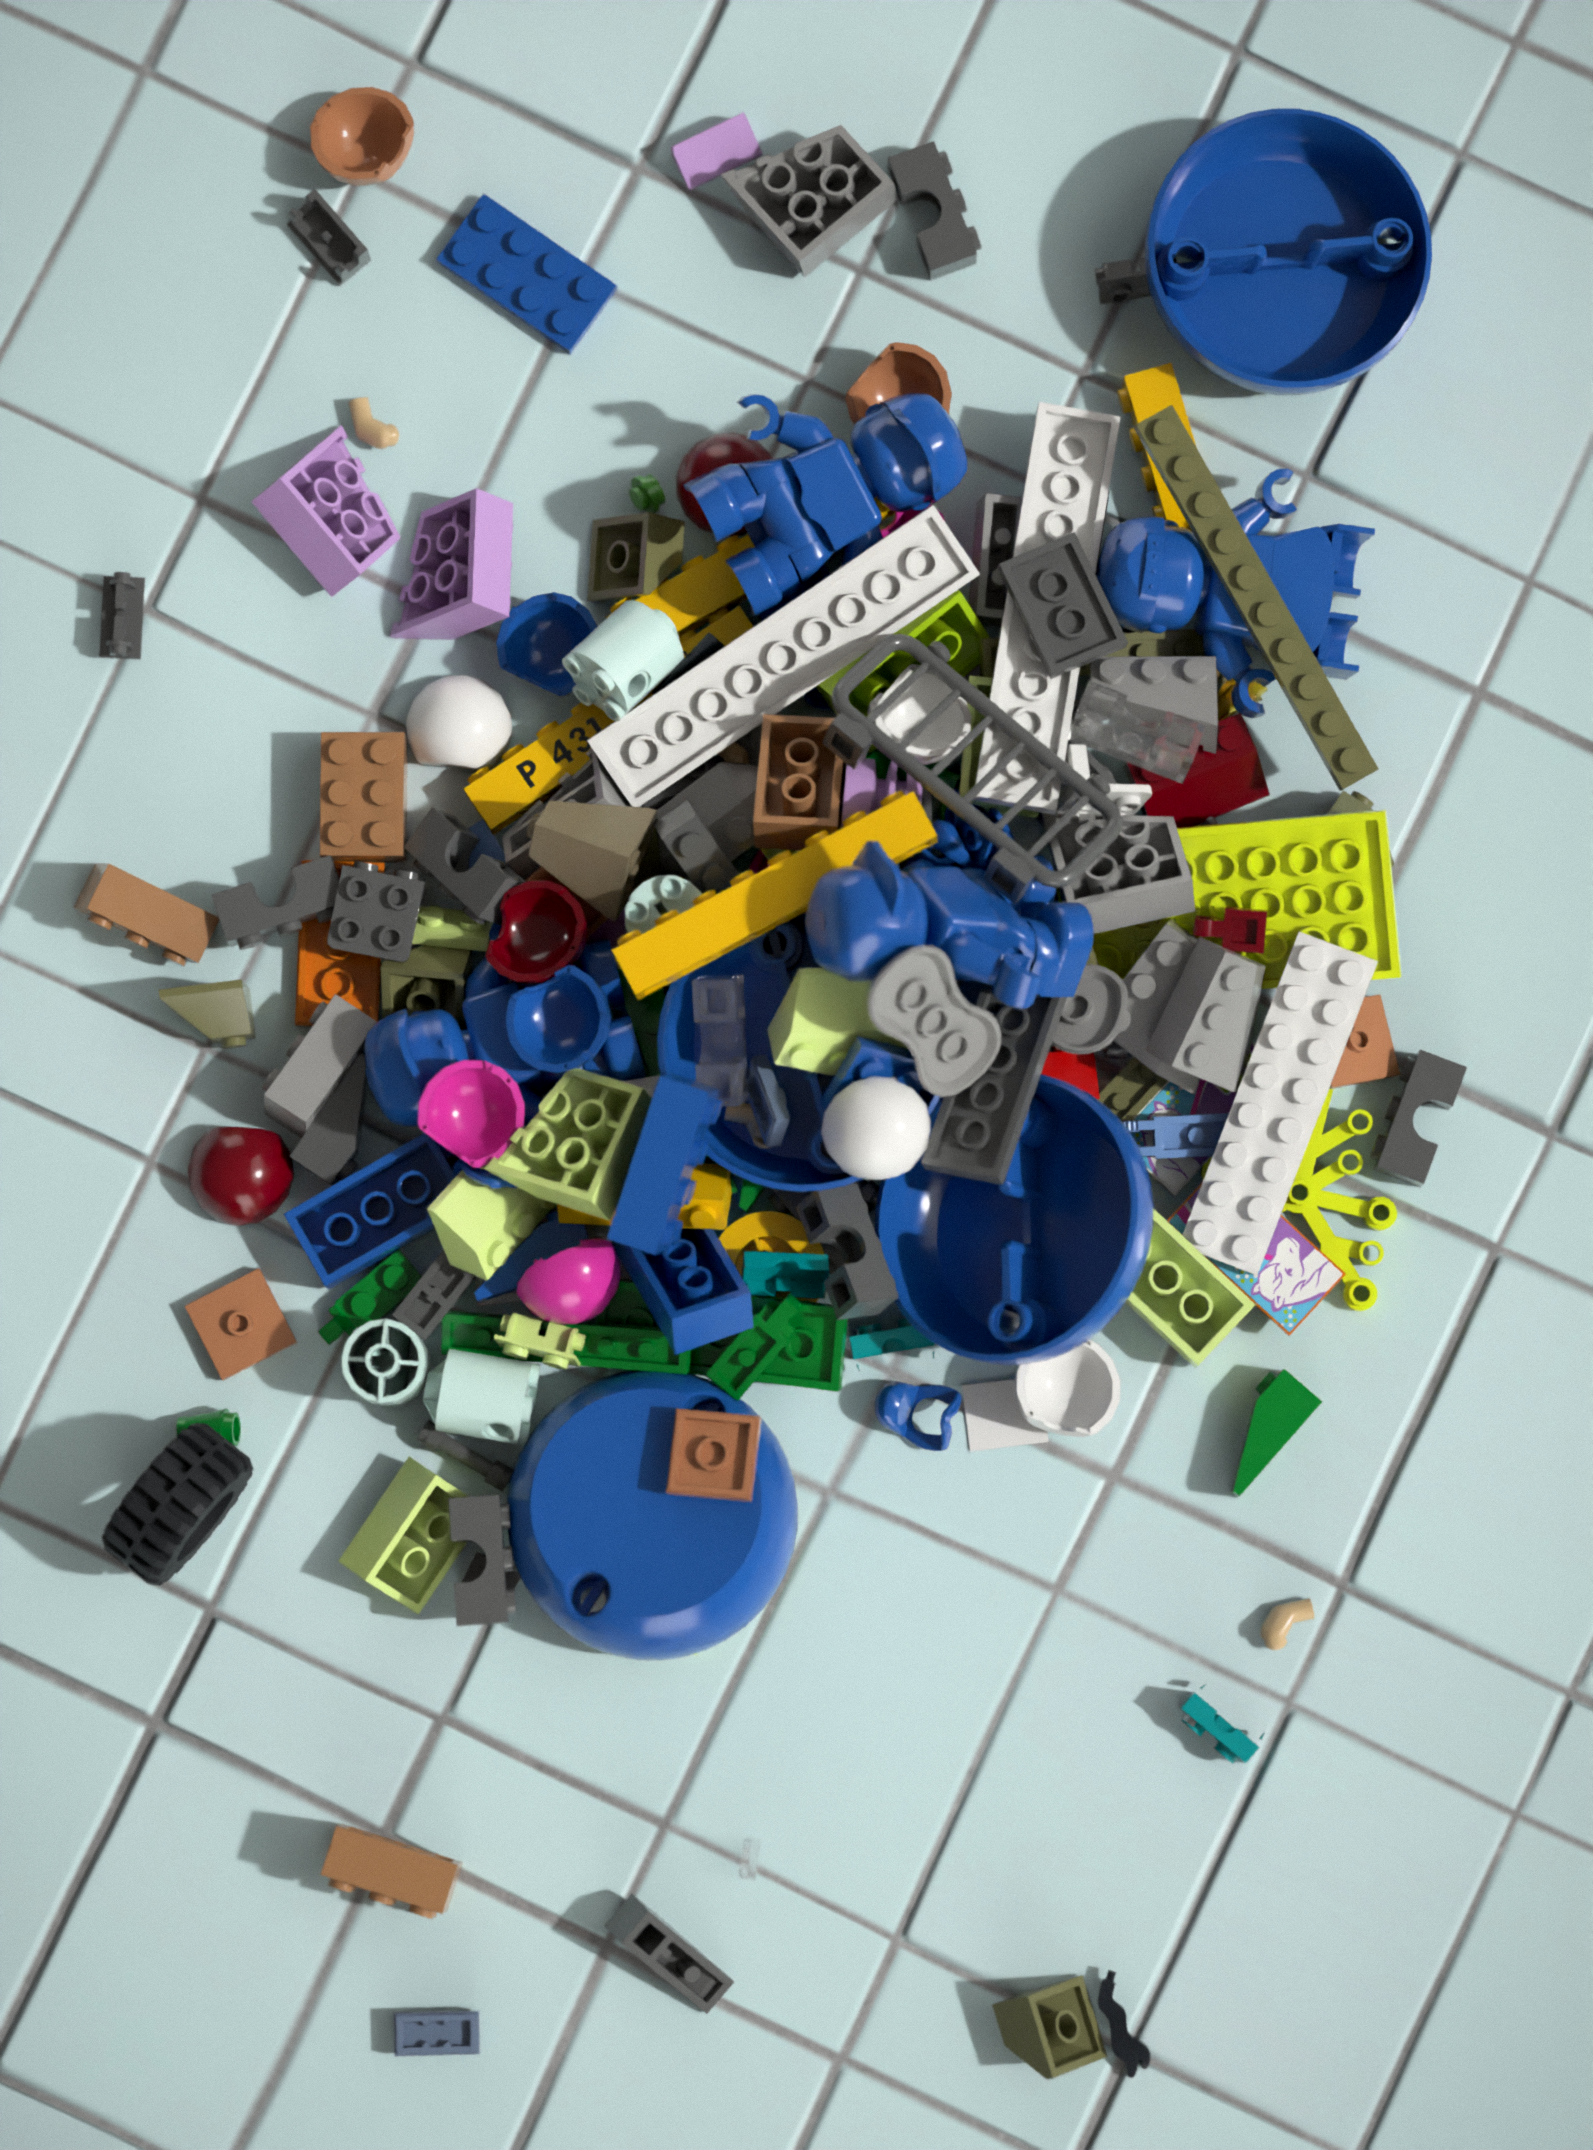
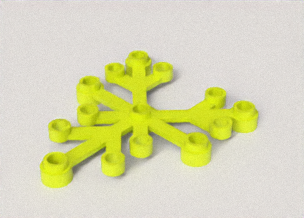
[1201,1089,1397,1312]

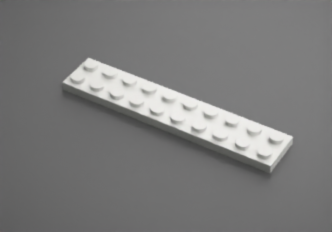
[973,402,1120,815]
[587,505,980,807]

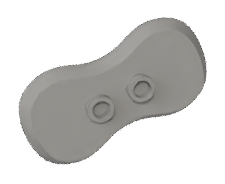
[868,945,1001,1097]
[955,964,1128,1054]

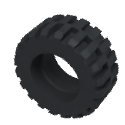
[101,1423,254,1586]

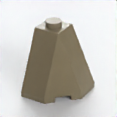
[527,801,657,921]

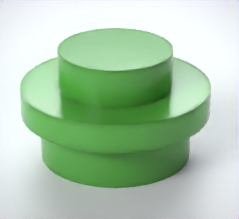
[629,474,665,513]

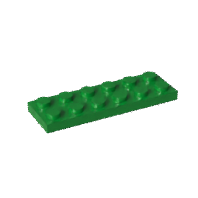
[597,1278,848,1392]

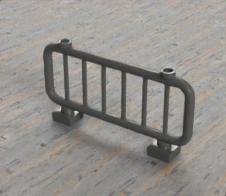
[822,634,1122,904]

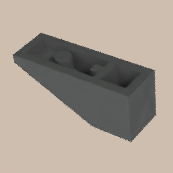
[290,1053,368,1186]
[604,1894,734,2014]

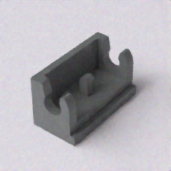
[287,189,371,286]
[392,1249,476,1341]

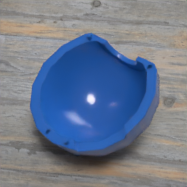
[496,592,598,697]
[505,965,611,1073]

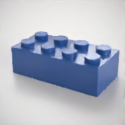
[607,1073,723,1255]
[284,1133,456,1290]
[610,1225,754,1355]

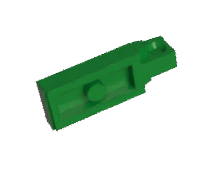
[318,1249,422,1345]
[705,1293,802,1401]

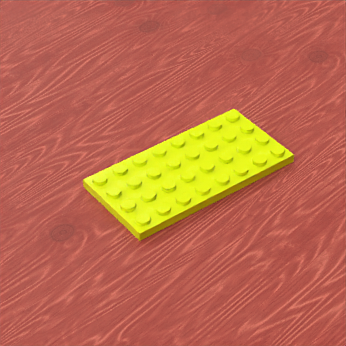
[1057,809,1402,989]

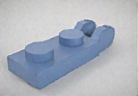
[1122,1113,1229,1159]

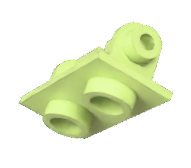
[494,1312,585,1370]

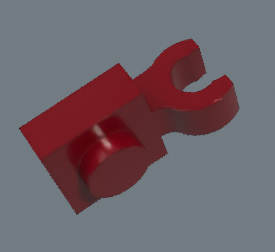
[1193,907,1267,954]

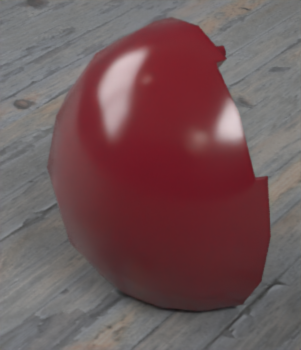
[676,433,774,536]
[486,880,587,985]
[188,1127,294,1226]

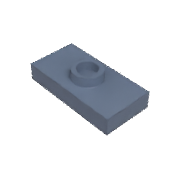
[743,1055,790,1147]
[394,2011,480,2056]

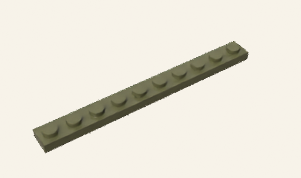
[1133,405,1379,791]

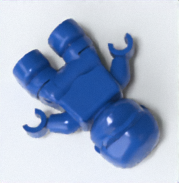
[683,393,967,616]
[1096,468,1375,718]
[805,841,1094,1009]
[364,923,646,1127]

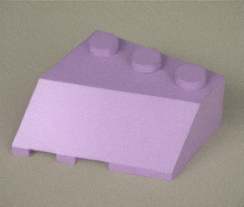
[251,425,401,597]
[390,488,513,640]

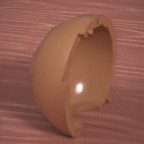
[310,87,414,186]
[845,342,952,425]

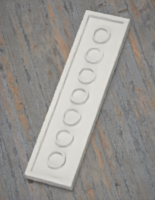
[1179,932,1378,1275]

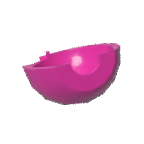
[417,1060,525,1168]
[517,1238,621,1325]

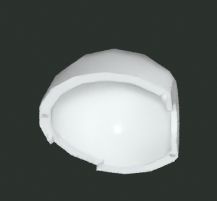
[868,664,971,765]
[406,675,512,771]
[821,1077,931,1180]
[1015,1339,1120,1437]

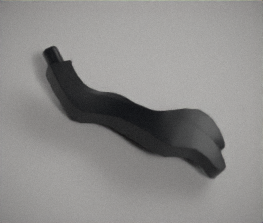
[1097,1970,1150,2078]

